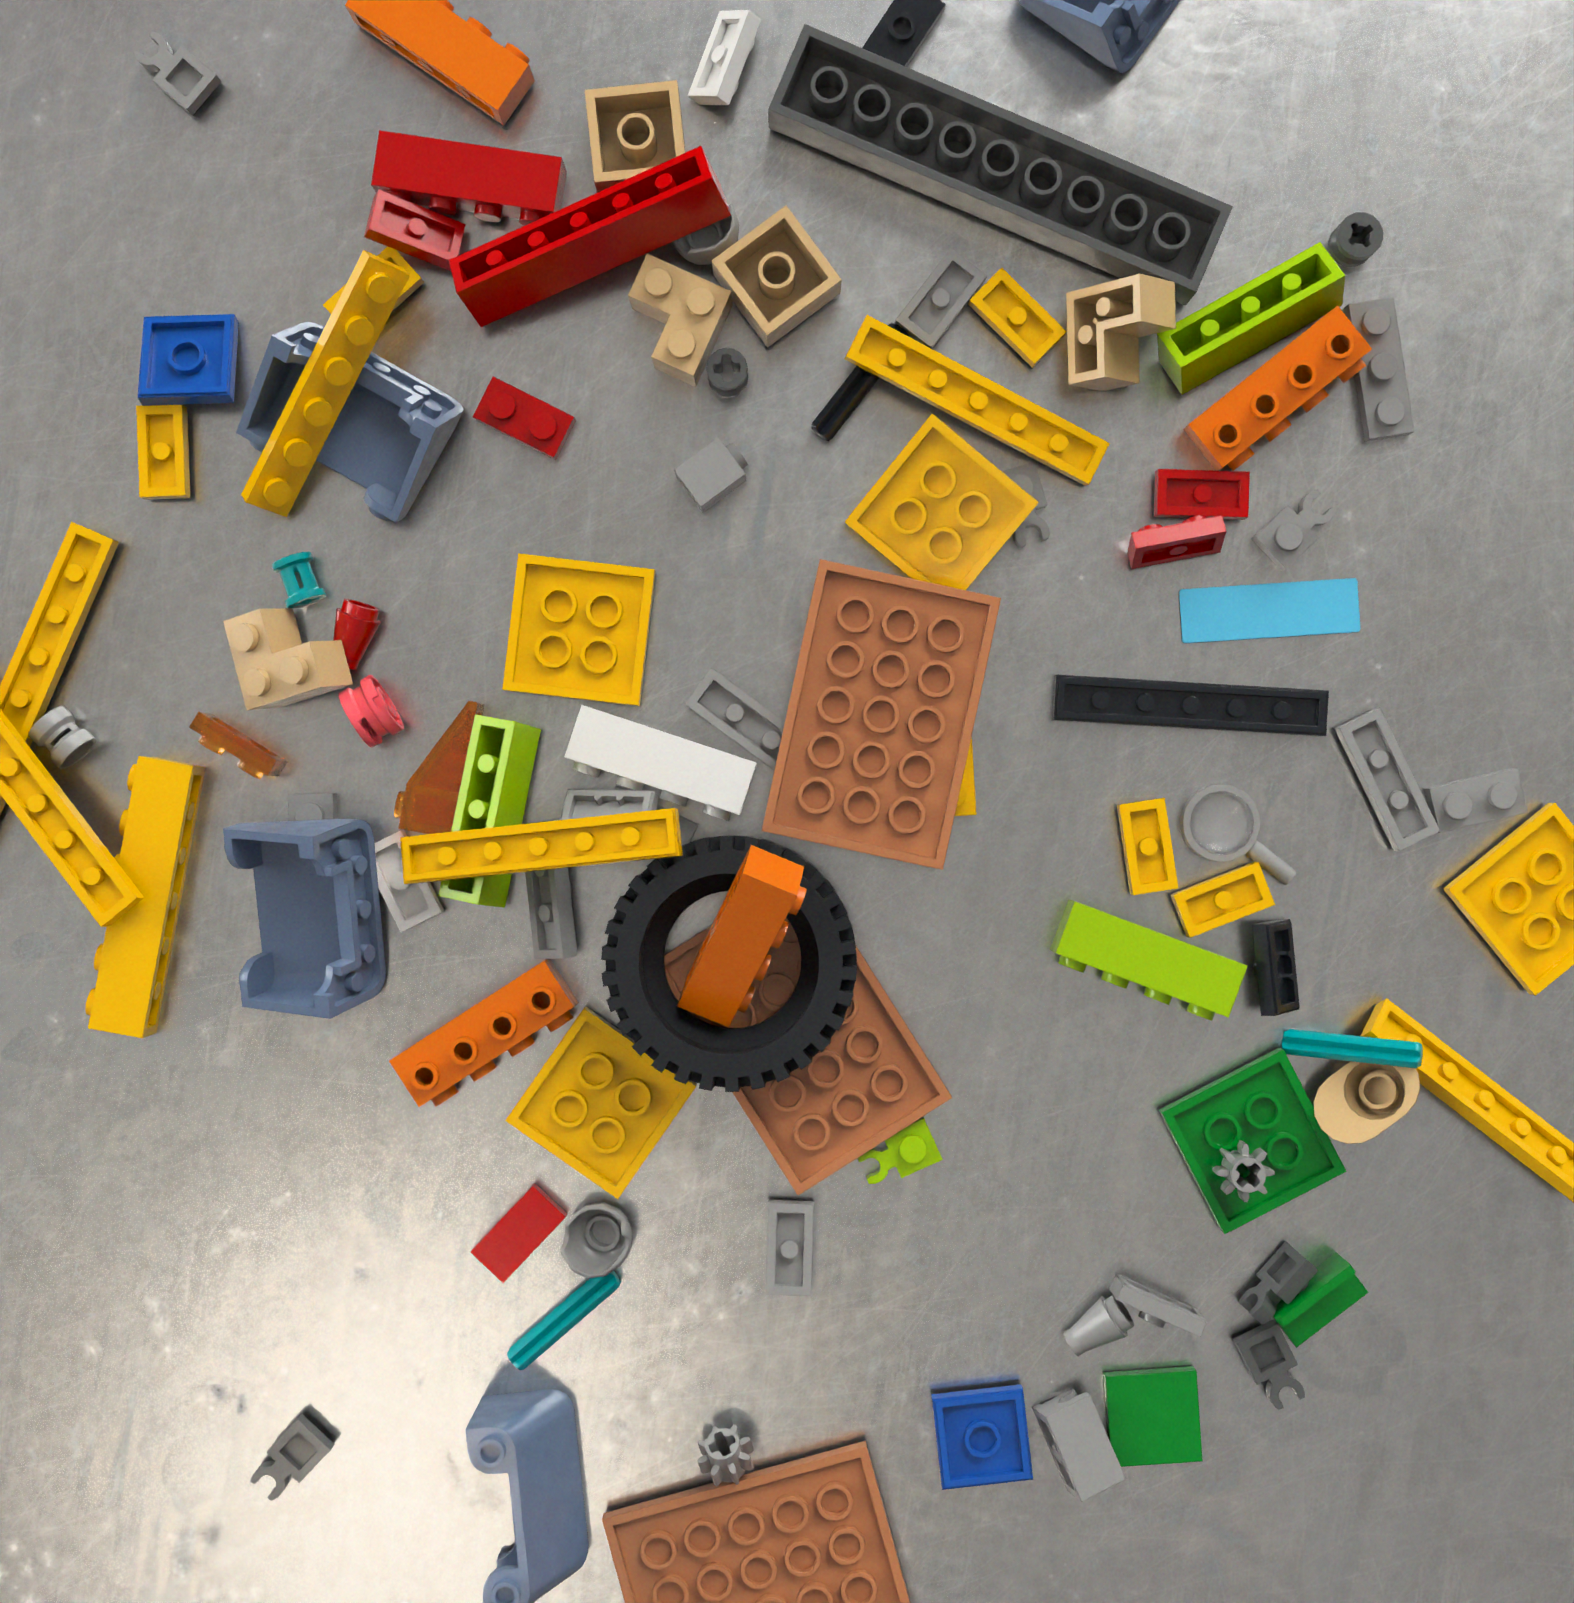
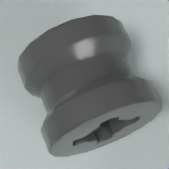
[1328,212,1383,267]

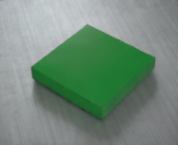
[1103,1366,1203,1467]

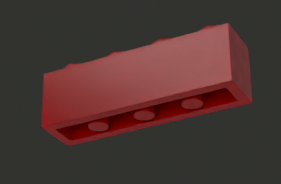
[371,130,567,226]

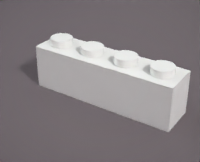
[564,705,757,821]

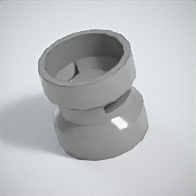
[28,706,96,770]

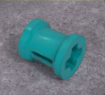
[272,551,327,608]

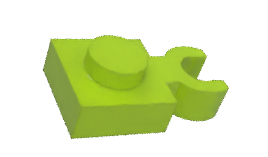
[857,1117,943,1184]

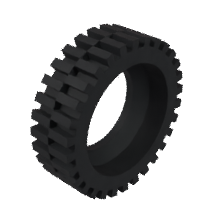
[601,836,857,1092]

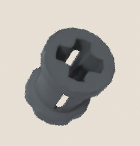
[706,348,748,398]

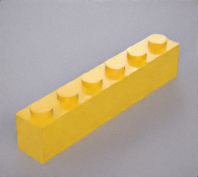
[85,756,206,1038]

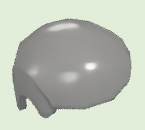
[672,204,739,265]
[561,1202,632,1278]

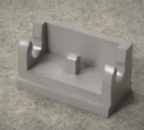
[1032,1390,1126,1502]

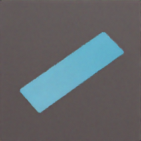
[1179,578,1361,643]

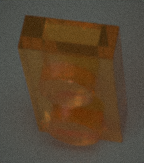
[189,712,288,779]

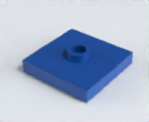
[137,314,239,406]
[931,1384,1033,1490]

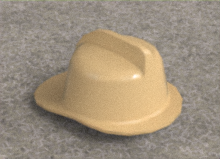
[1314,1061,1420,1144]

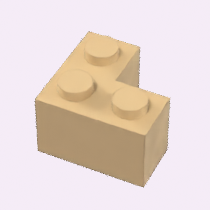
[628,253,733,387]
[1066,273,1176,391]
[223,608,353,711]

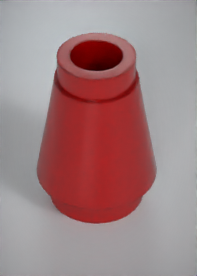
[333,599,381,670]

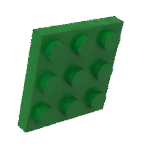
[1159,1048,1347,1234]

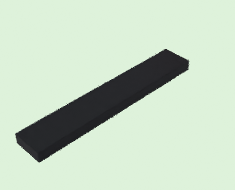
[1052,675,1329,736]

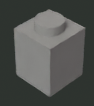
[674,437,748,513]

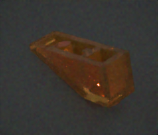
[394,701,484,834]

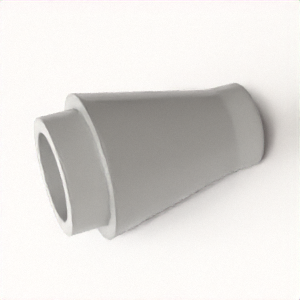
[1063,1295,1134,1356]

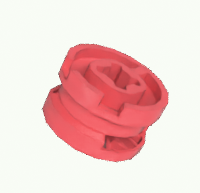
[338,675,404,748]

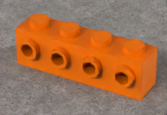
[345,0,535,126]
[1183,305,1372,471]
[677,845,807,1027]
[389,959,579,1107]

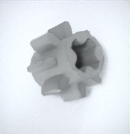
[1212,1140,1275,1202]
[697,1425,754,1486]

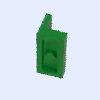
[1272,1253,1369,1348]

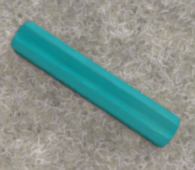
[1282,1029,1423,1068]
[507,1271,621,1370]

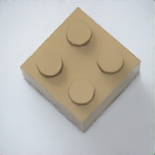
[585,80,686,193]
[711,205,842,348]

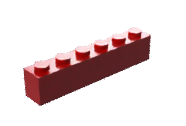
[449,146,731,327]

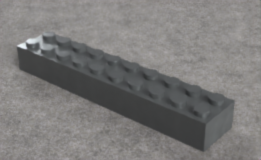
[768,24,1233,306]

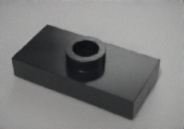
[862,0,946,67]
[1252,919,1300,1016]

